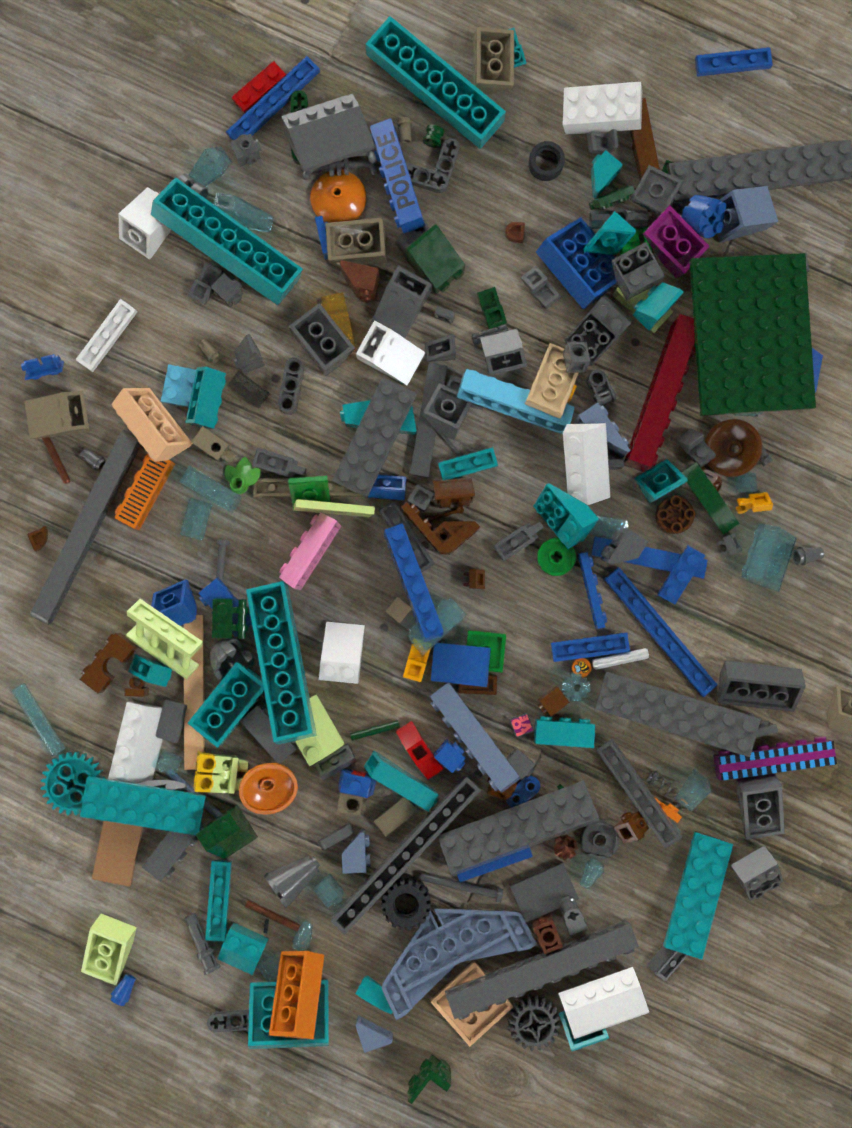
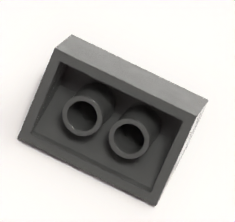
[289,303,355,376]

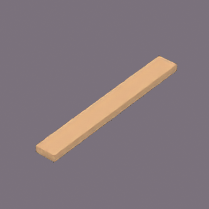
[184,615,205,770]

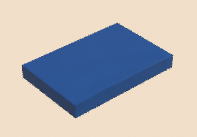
[431,643,491,687]

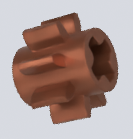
[553,834,578,861]

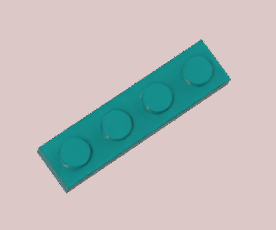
[205,860,232,941]

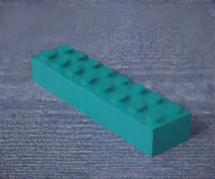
[365,16,506,149]
[150,177,303,306]
[246,581,317,745]

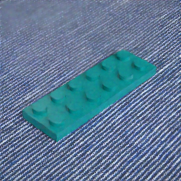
[80,776,206,835]
[663,832,733,960]

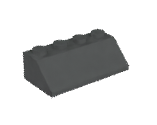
[717,661,806,712]

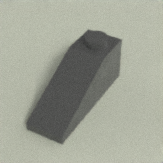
[233,334,265,373]

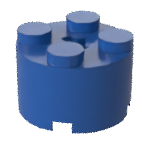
[682,195,726,238]

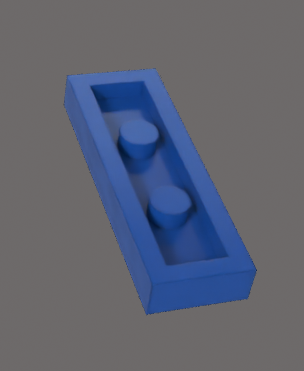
[658,545,706,604]

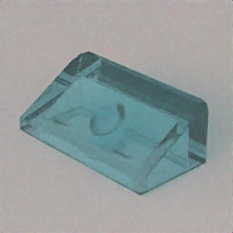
[180,498,212,540]

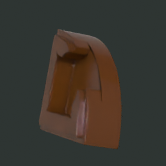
[27,526,48,552]

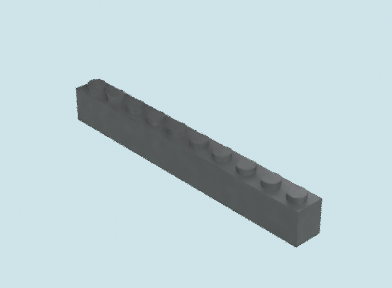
[331,774,481,935]
[445,920,639,1020]

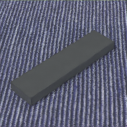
[378,500,435,573]

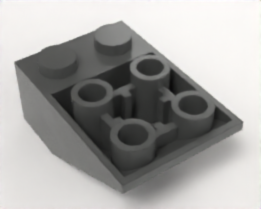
[371,266,432,338]
[564,296,634,366]

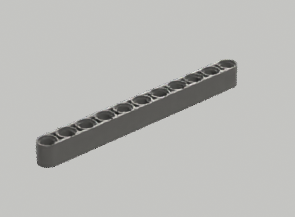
[30,430,141,625]

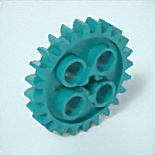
[40,751,105,816]

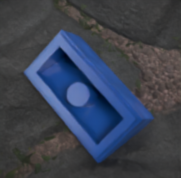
[368,475,406,500]

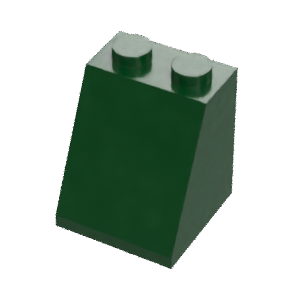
[406,224,465,294]
[195,804,258,859]

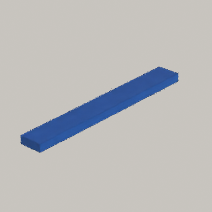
[603,567,718,697]

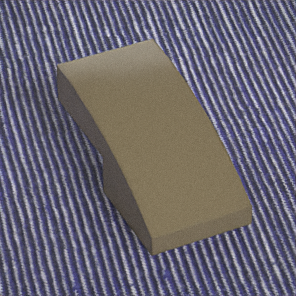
[373,797,417,837]

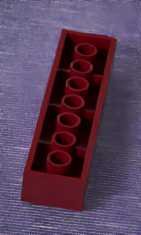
[624,314,696,472]

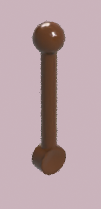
[426,507,464,523]

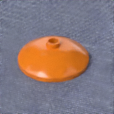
[310,170,367,223]
[239,763,298,815]

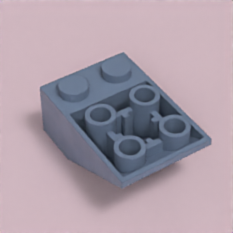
[573,403,630,458]

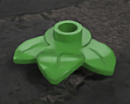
[225,457,261,494]

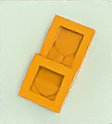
[403,638,432,682]

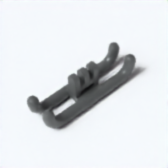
[300,150,377,180]

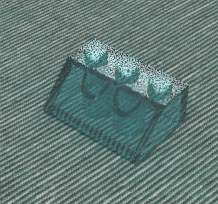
[741,523,797,592]

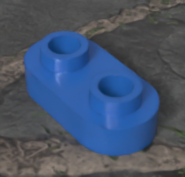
[506,775,540,807]

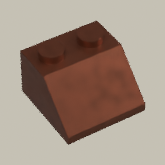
[340,260,380,303]

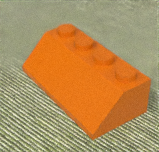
[269,951,324,1039]

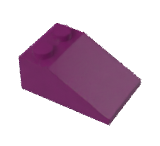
[643,205,710,279]

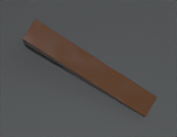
[630,98,660,212]

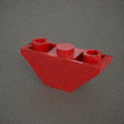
[396,721,444,780]

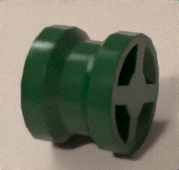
[423,124,445,148]

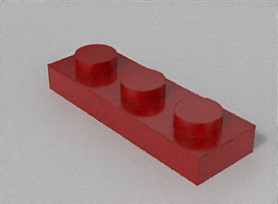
[232,61,286,113]

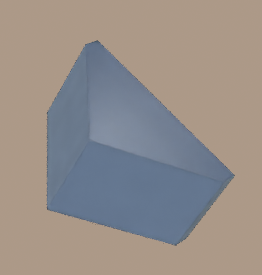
[356,1015,393,1053]

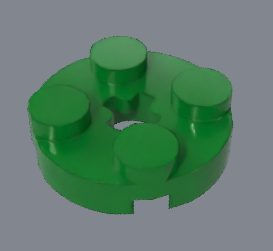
[537,538,576,576]

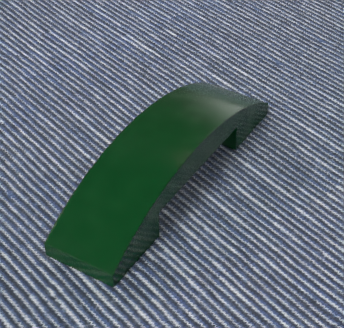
[681,462,740,535]

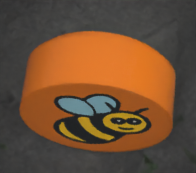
[571,658,591,677]

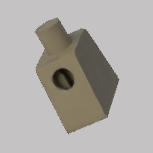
[192,426,237,464]

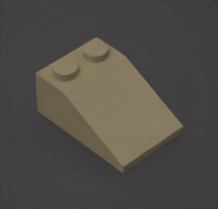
[326,218,387,265]

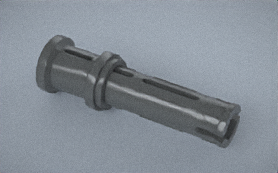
[184,913,221,975]

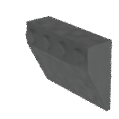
[281,94,375,172]

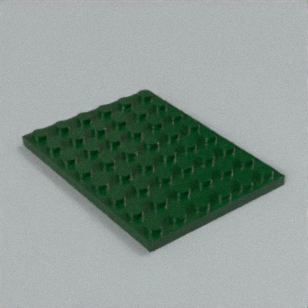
[690,253,816,416]

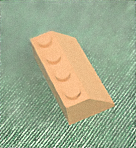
[111,388,193,462]

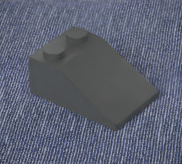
[736,773,785,840]

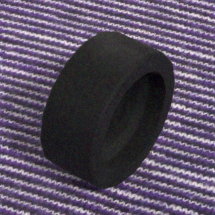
[528,141,565,181]

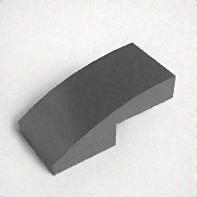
[188,262,224,305]
[521,266,560,310]

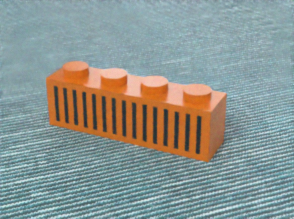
[115,454,175,531]

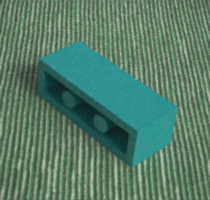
[185,366,226,429]
[534,716,595,748]

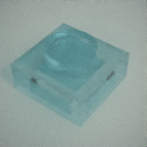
[735,473,757,493]

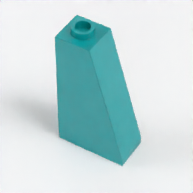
[340,400,417,435]
[364,750,439,811]

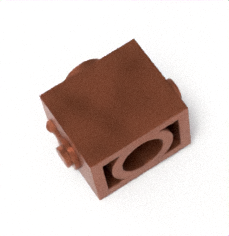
[532,915,563,954]

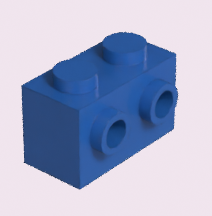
[434,739,466,773]

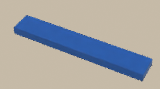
[226,56,320,140]
[591,536,708,579]

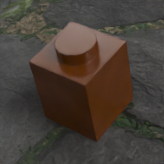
[538,686,570,716]

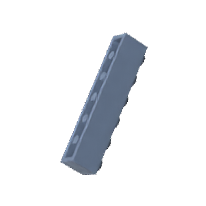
[430,682,521,792]

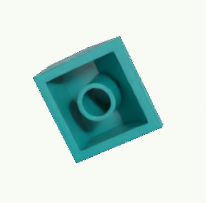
[632,282,683,331]
[217,922,269,975]

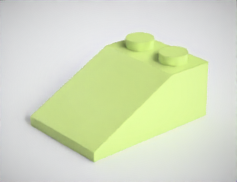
[81,914,137,986]

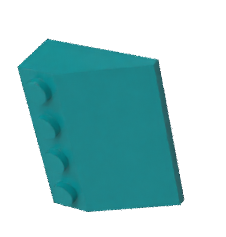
[248,980,329,1049]

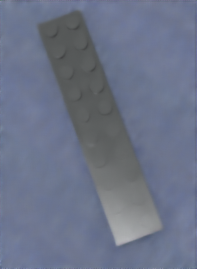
[667,139,852,203]

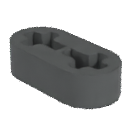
[318,823,354,850]

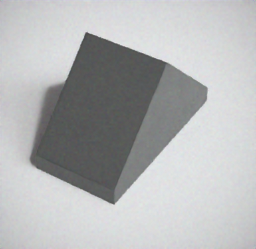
[425,334,456,362]

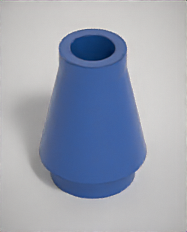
[110,974,136,1006]

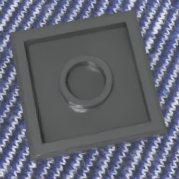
[630,165,683,215]

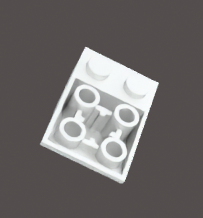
[356,320,425,386]

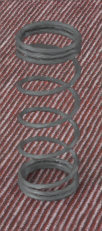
[647,771,689,809]

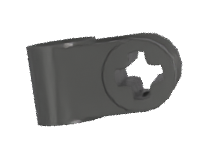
[395,220,429,255]
[586,369,616,406]
[559,896,588,936]

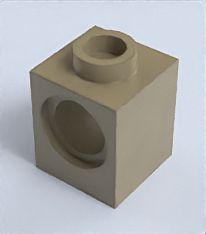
[337,792,367,816]

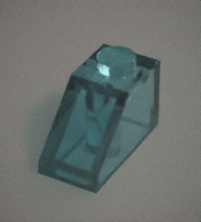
[189,147,232,186]

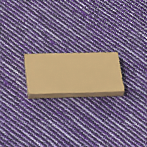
[525,343,578,419]

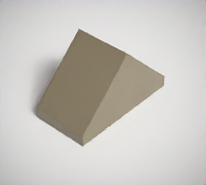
[386,597,419,635]

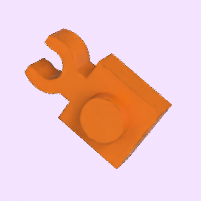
[654,797,682,823]

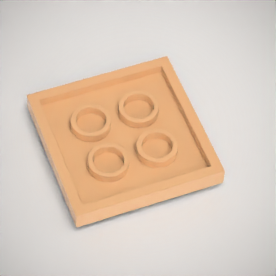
[431,960,514,1047]

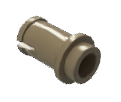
[397,117,412,144]
[198,339,221,363]

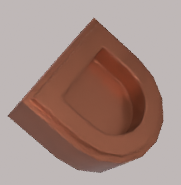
[505,222,525,243]

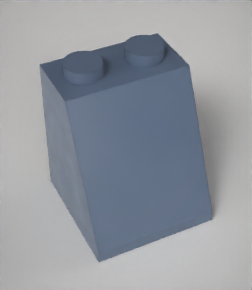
[717,186,778,243]

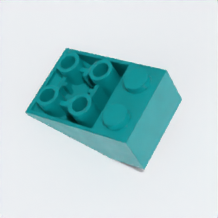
[533,483,599,549]

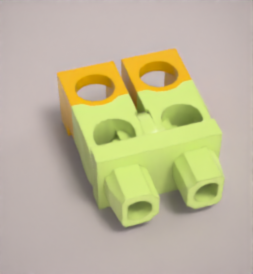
[193,751,248,794]

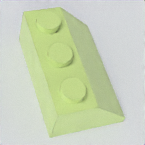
[295,694,345,766]

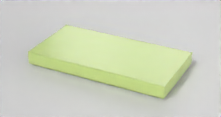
[293,499,375,517]

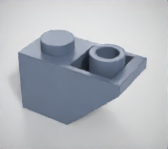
[342,829,371,874]

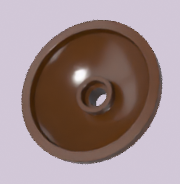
[705,419,763,477]

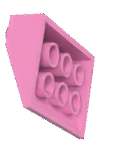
[279,512,341,590]

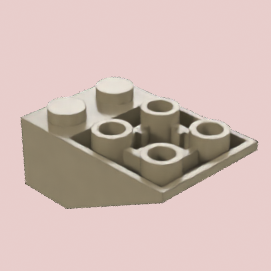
[24,390,90,439]

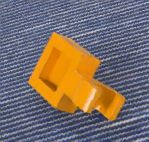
[736,492,773,514]

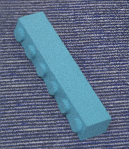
[457,369,575,434]

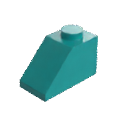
[591,150,623,199]
[128,654,172,687]

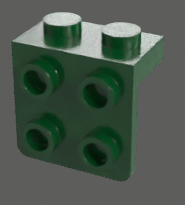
[407,1055,451,1104]

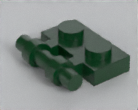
[589,185,635,210]
[212,598,248,639]

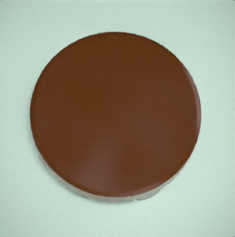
[655,495,696,534]

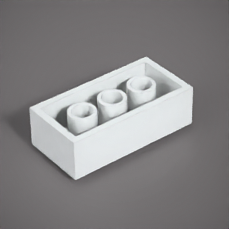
[563,82,642,135]

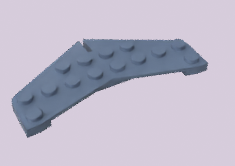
[382,908,537,1020]

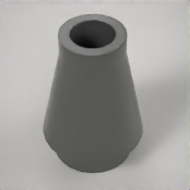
[793,547,824,566]

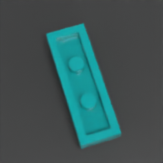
[438,447,498,480]

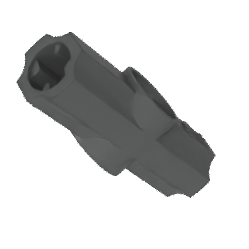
[589,208,648,229]

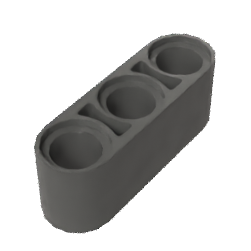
[278,357,304,415]

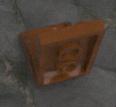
[401,503,480,555]

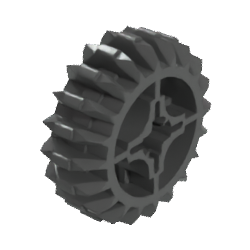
[507,994,561,1051]

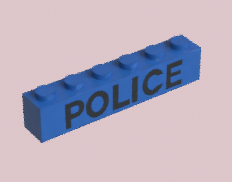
[370,118,425,234]
[384,523,444,642]

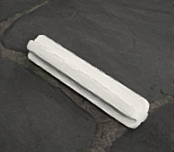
[592,648,649,670]

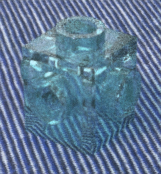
[562,673,590,701]

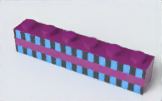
[713,736,837,781]

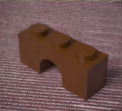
[79,633,138,694]

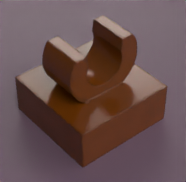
[463,569,485,589]
[124,678,149,697]

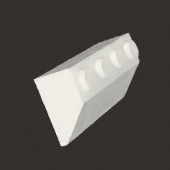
[563,423,610,505]
[108,701,163,784]
[559,967,649,1039]

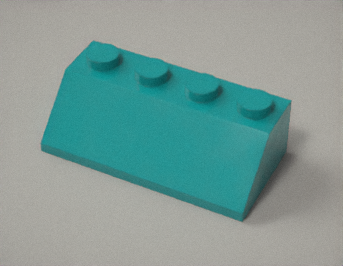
[187,662,264,748]

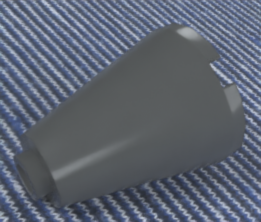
[264,855,320,908]

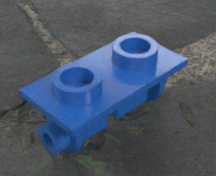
[21,354,64,380]

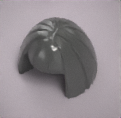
[210,637,255,681]

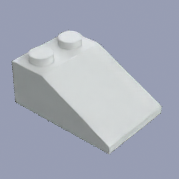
[319,622,365,684]

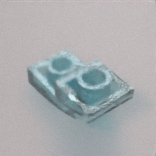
[589,515,628,538]

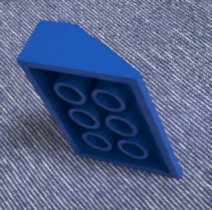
[536,217,617,310]

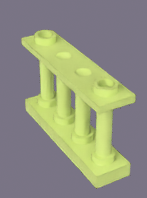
[126,599,203,679]

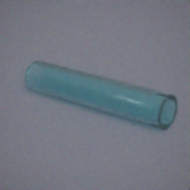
[11,683,66,757]

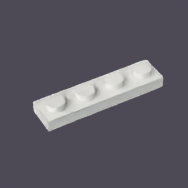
[76,299,137,372]

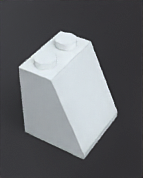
[118,187,171,260]

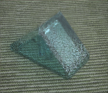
[675,769,711,811]

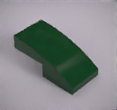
[476,287,507,329]

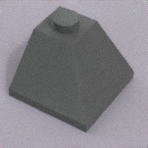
[423,383,472,440]

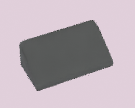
[156,700,187,743]
[648,947,688,981]

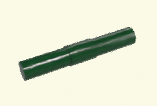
[350,720,400,741]

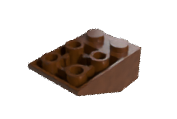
[433,478,475,509]

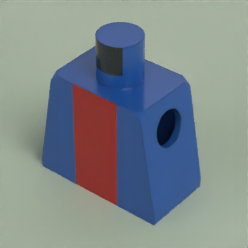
[338,768,376,798]

